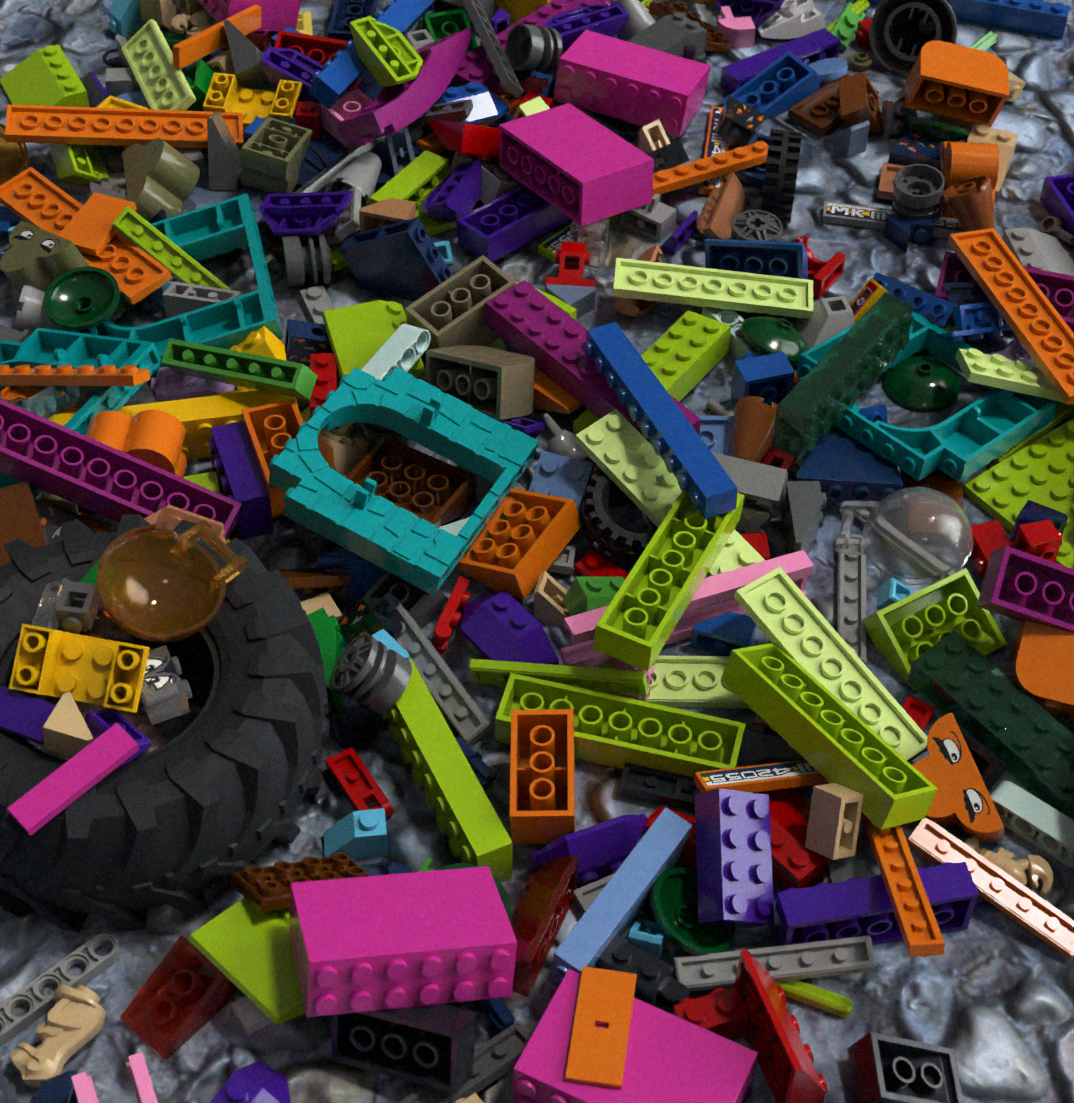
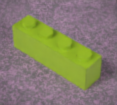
[369,150,449,207]

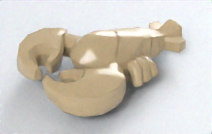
[171,10,218,38]
[964,837,1054,918]

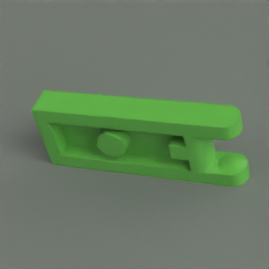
[830,1,866,52]

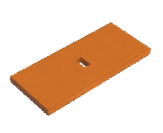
[565,966,637,1089]

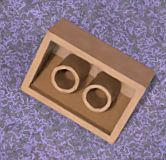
[359,198,416,232]

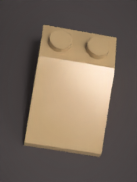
[967,124,1019,195]

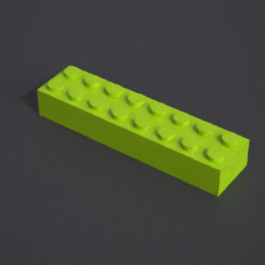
[573,310,731,435]
[593,491,745,672]
[721,643,938,830]
[379,659,513,883]
[495,673,746,777]

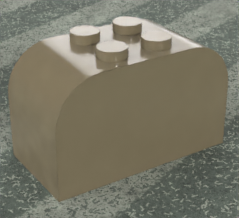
[405,255,516,350]
[425,345,535,420]

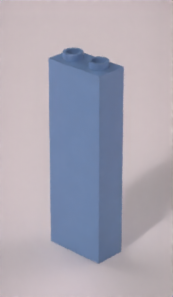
[549,807,692,989]

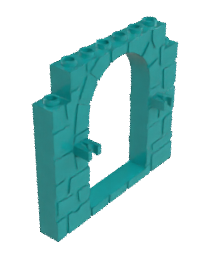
[89,193,283,381]
[795,301,1060,483]
[0,328,162,499]
[268,367,539,596]

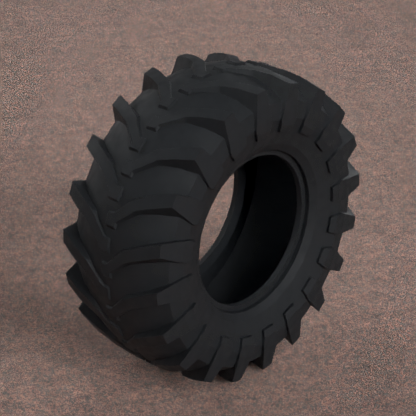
[0,514,329,932]

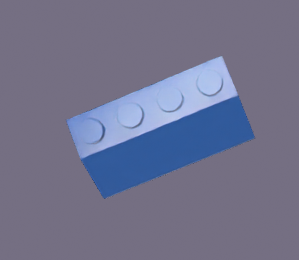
[704,239,808,279]

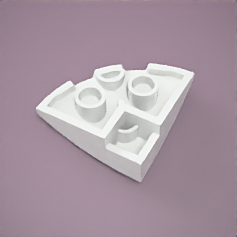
[758,0,826,39]

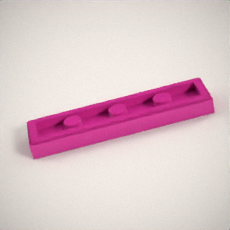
[7,723,140,836]

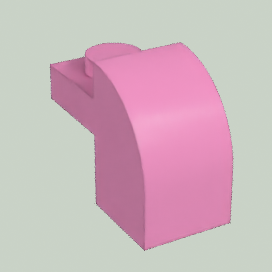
[716,6,756,48]

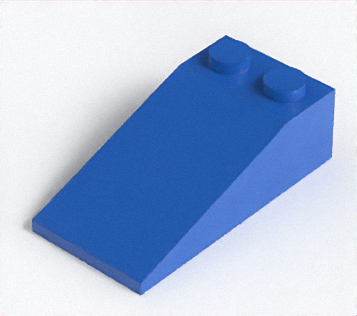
[721,51,820,120]

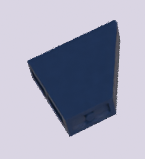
[339,217,453,302]
[794,423,903,505]

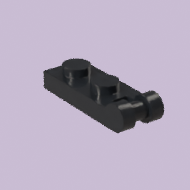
[618,762,701,814]

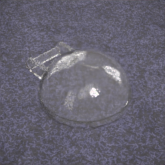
[835,487,974,585]

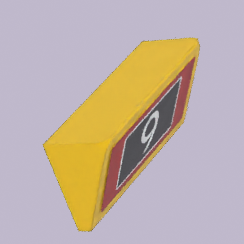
[849,278,889,324]

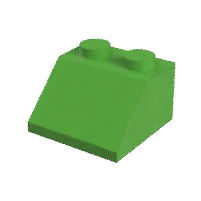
[563,576,625,642]

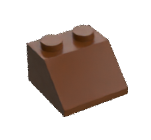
[837,72,883,134]

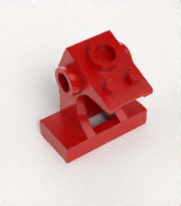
[795,234,846,299]
[545,242,595,291]

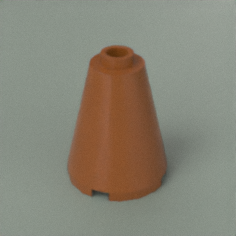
[943,175,995,232]
[730,396,787,463]

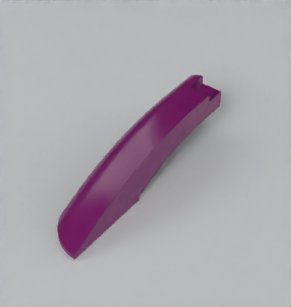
[336,27,473,146]

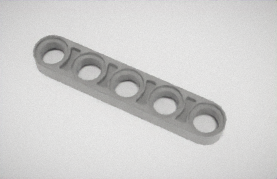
[0,933,120,1046]

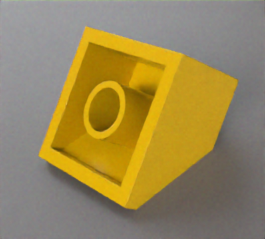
[229,326,286,391]

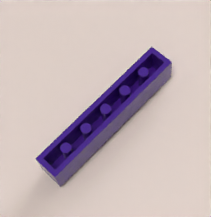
[720,28,841,94]

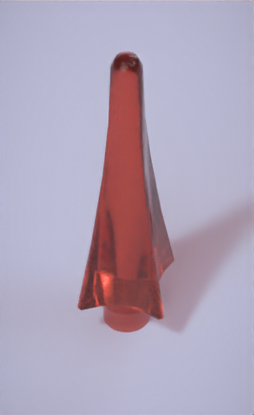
[495,75,549,96]

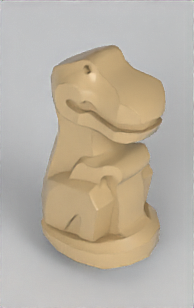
[10,985,106,1088]

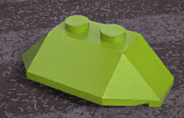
[349,16,423,87]
[51,144,109,186]

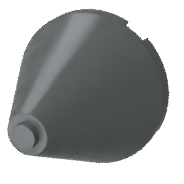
[869,0,958,77]

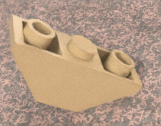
[139,0,179,29]
[317,430,371,476]

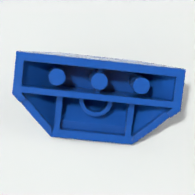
[423,82,510,132]

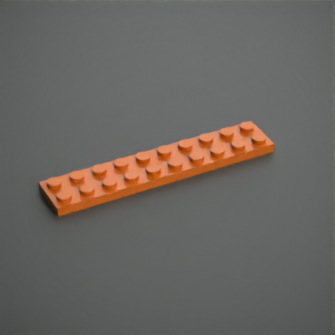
[5,104,244,150]
[0,167,173,305]
[948,228,1074,405]

